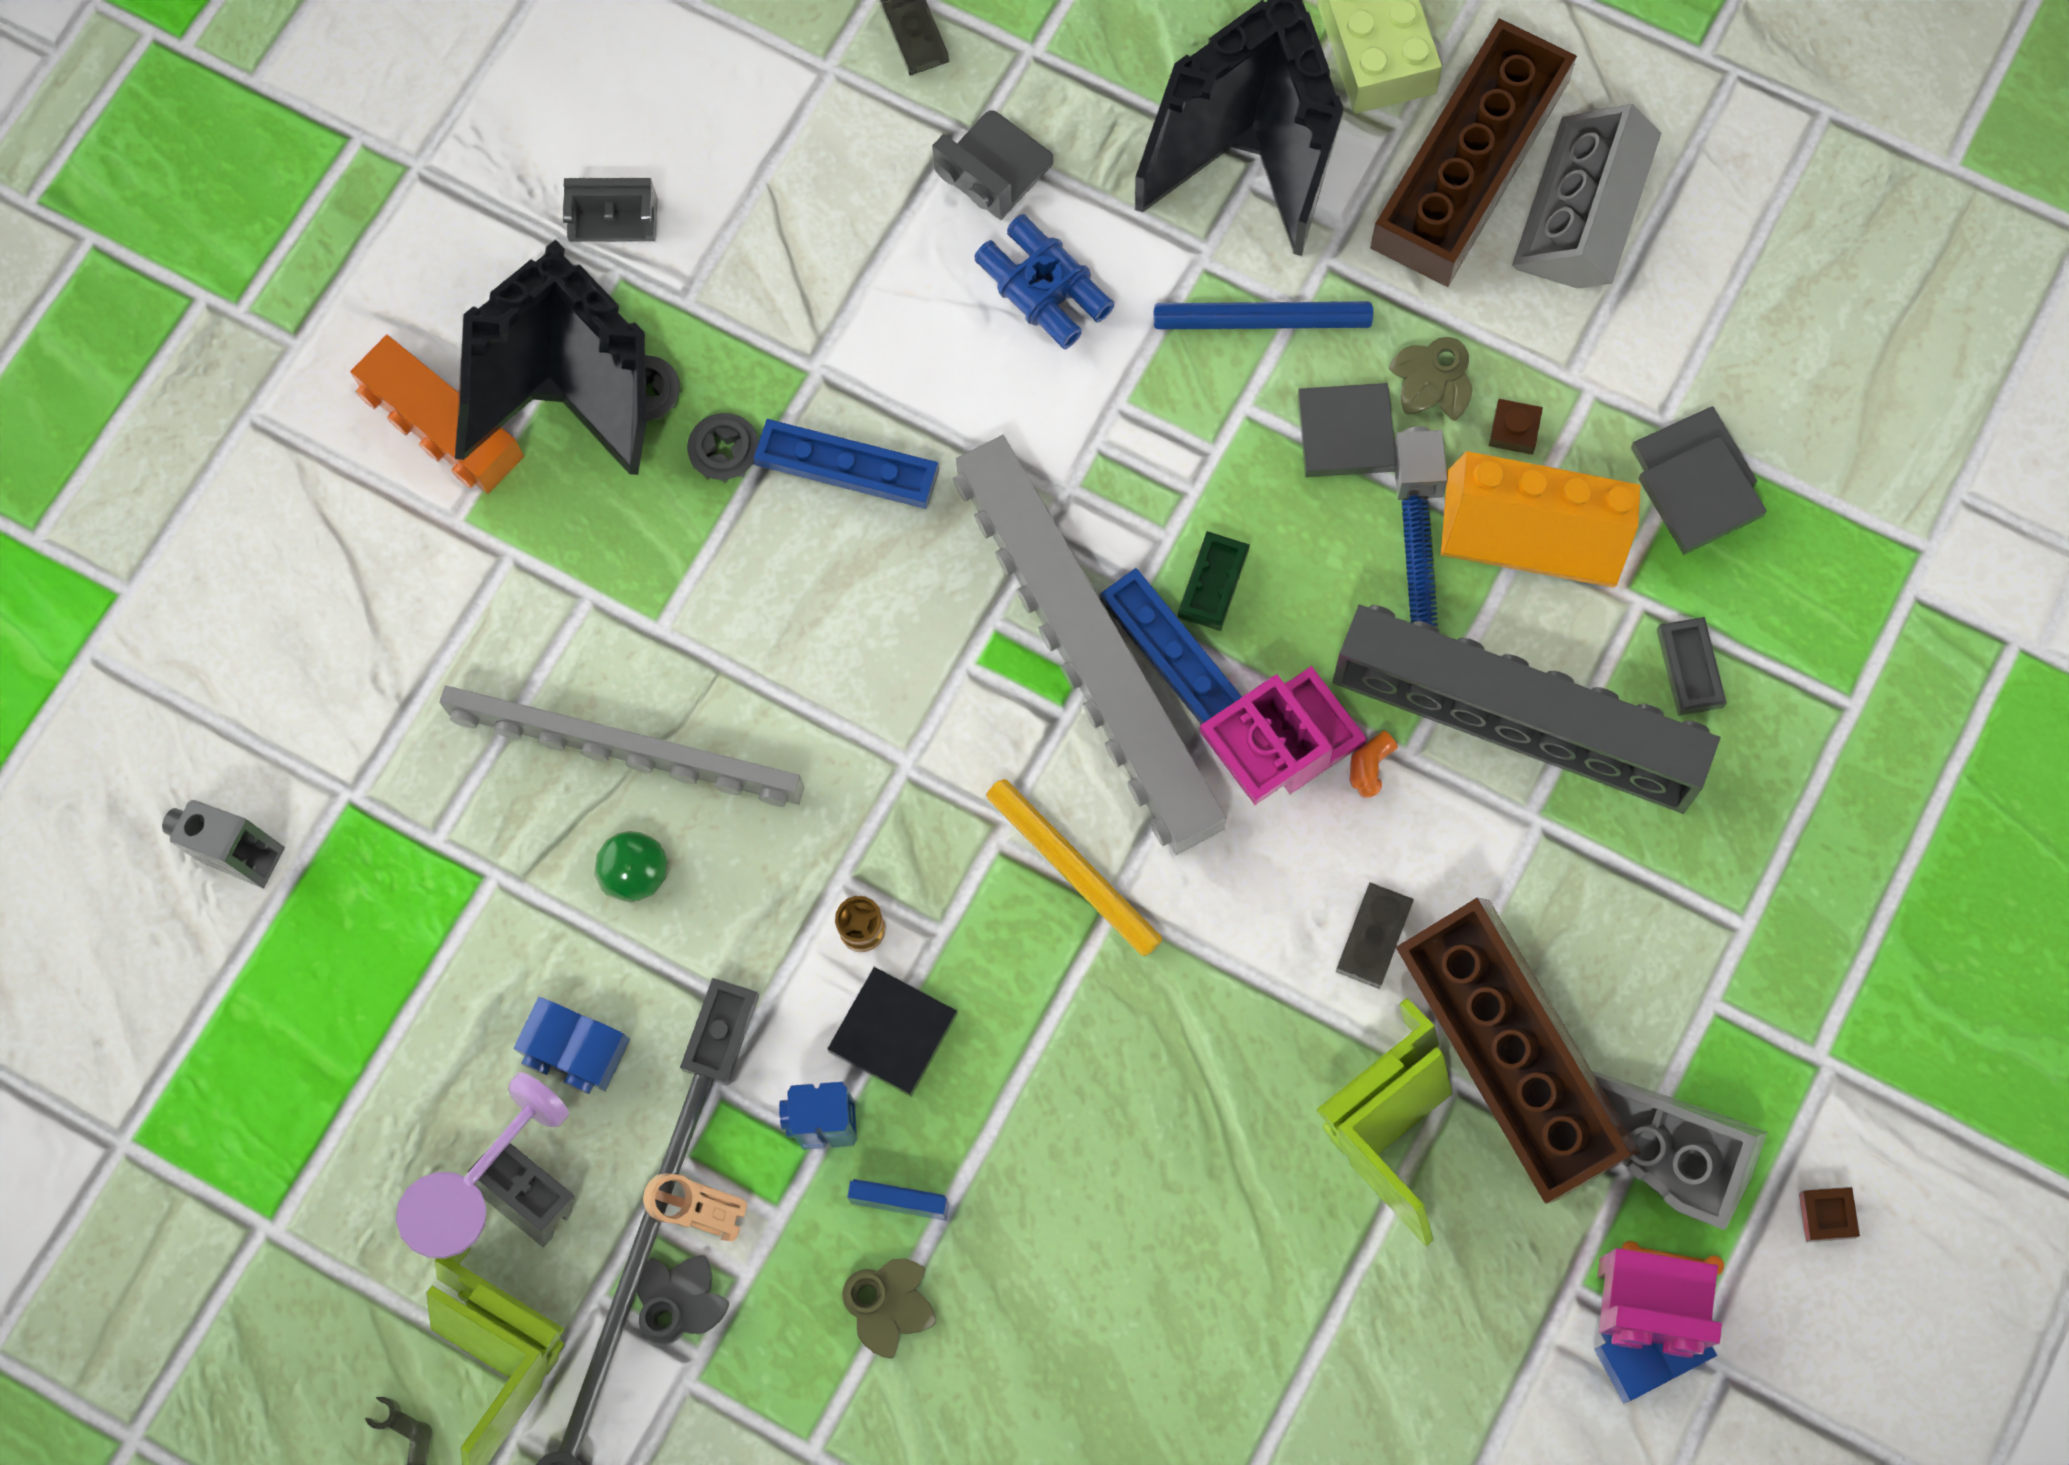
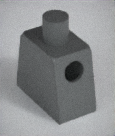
[162,800,285,889]

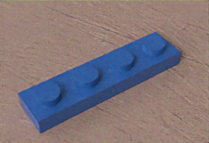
[753,419,939,509]
[1100,568,1242,724]

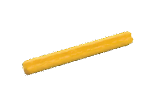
[986,779,1162,957]

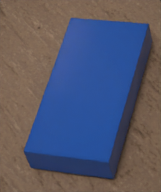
[847,1179,949,1221]

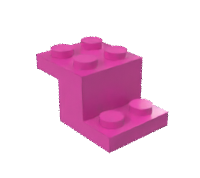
[1199,666,1367,805]
[1597,1248,1722,1358]

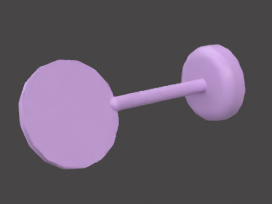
[396,1072,570,1259]

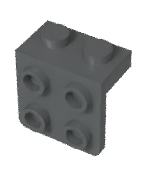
[932,110,1054,220]

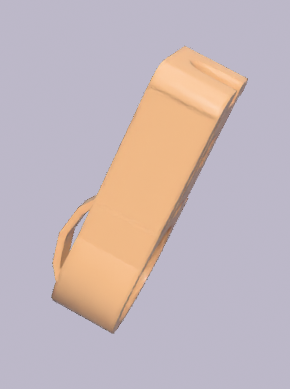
[643,1173,747,1241]

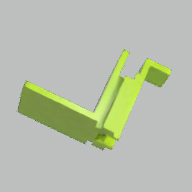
[1316,998,1453,1246]
[426,1246,565,1465]

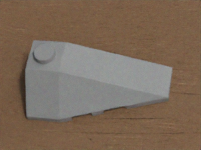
[1592,1071,1768,1230]

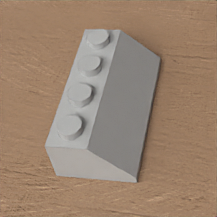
[1512,104,1662,288]

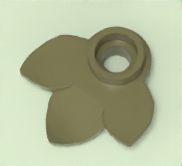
[1389,337,1472,421]
[842,1259,936,1359]

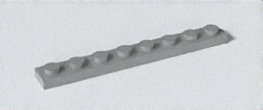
[439,685,805,807]

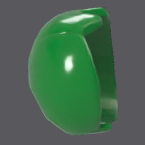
[594,831,668,902]

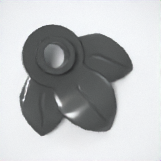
[637,1255,729,1345]

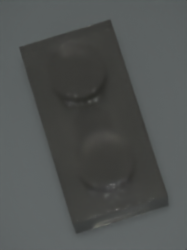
[1335,882,1414,989]

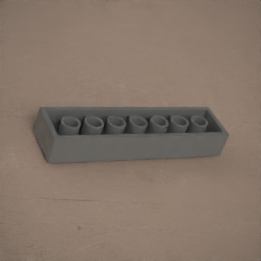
[1332,604,1721,814]

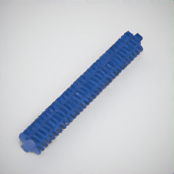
[1402,495,1439,630]

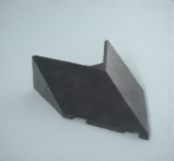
[1135,0,1344,256]
[455,239,647,475]

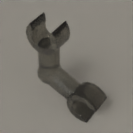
[365,1396,433,1465]

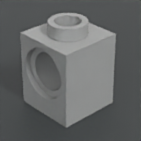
[1394,426,1447,500]

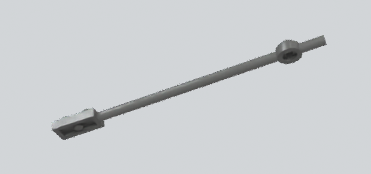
[536,978,759,1465]

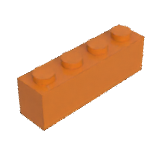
[350,334,525,494]

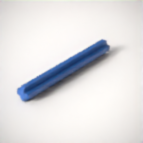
[1153,301,1373,329]

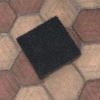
[827,967,958,1097]

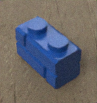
[779,1082,857,1150]

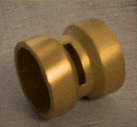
[835,896,886,952]

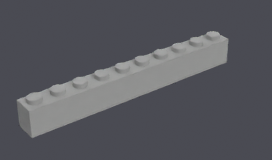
[953,434,1226,855]

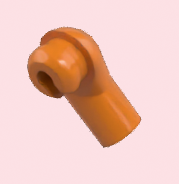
[1349,730,1398,798]

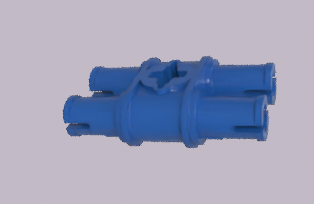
[974,214,1114,350]

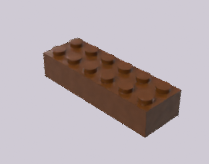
[1370,18,1577,287]
[1395,897,1641,1204]

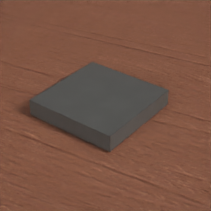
[1298,383,1396,477]
[1631,406,1757,487]
[1638,435,1767,555]

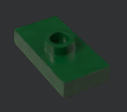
[1178,531,1250,631]

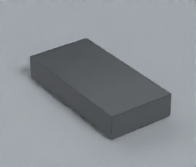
[1657,617,1727,716]

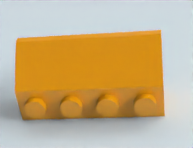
[1441,451,1641,588]

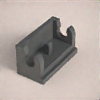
[563,178,658,242]
[467,1143,575,1248]

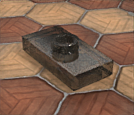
[880,0,949,76]

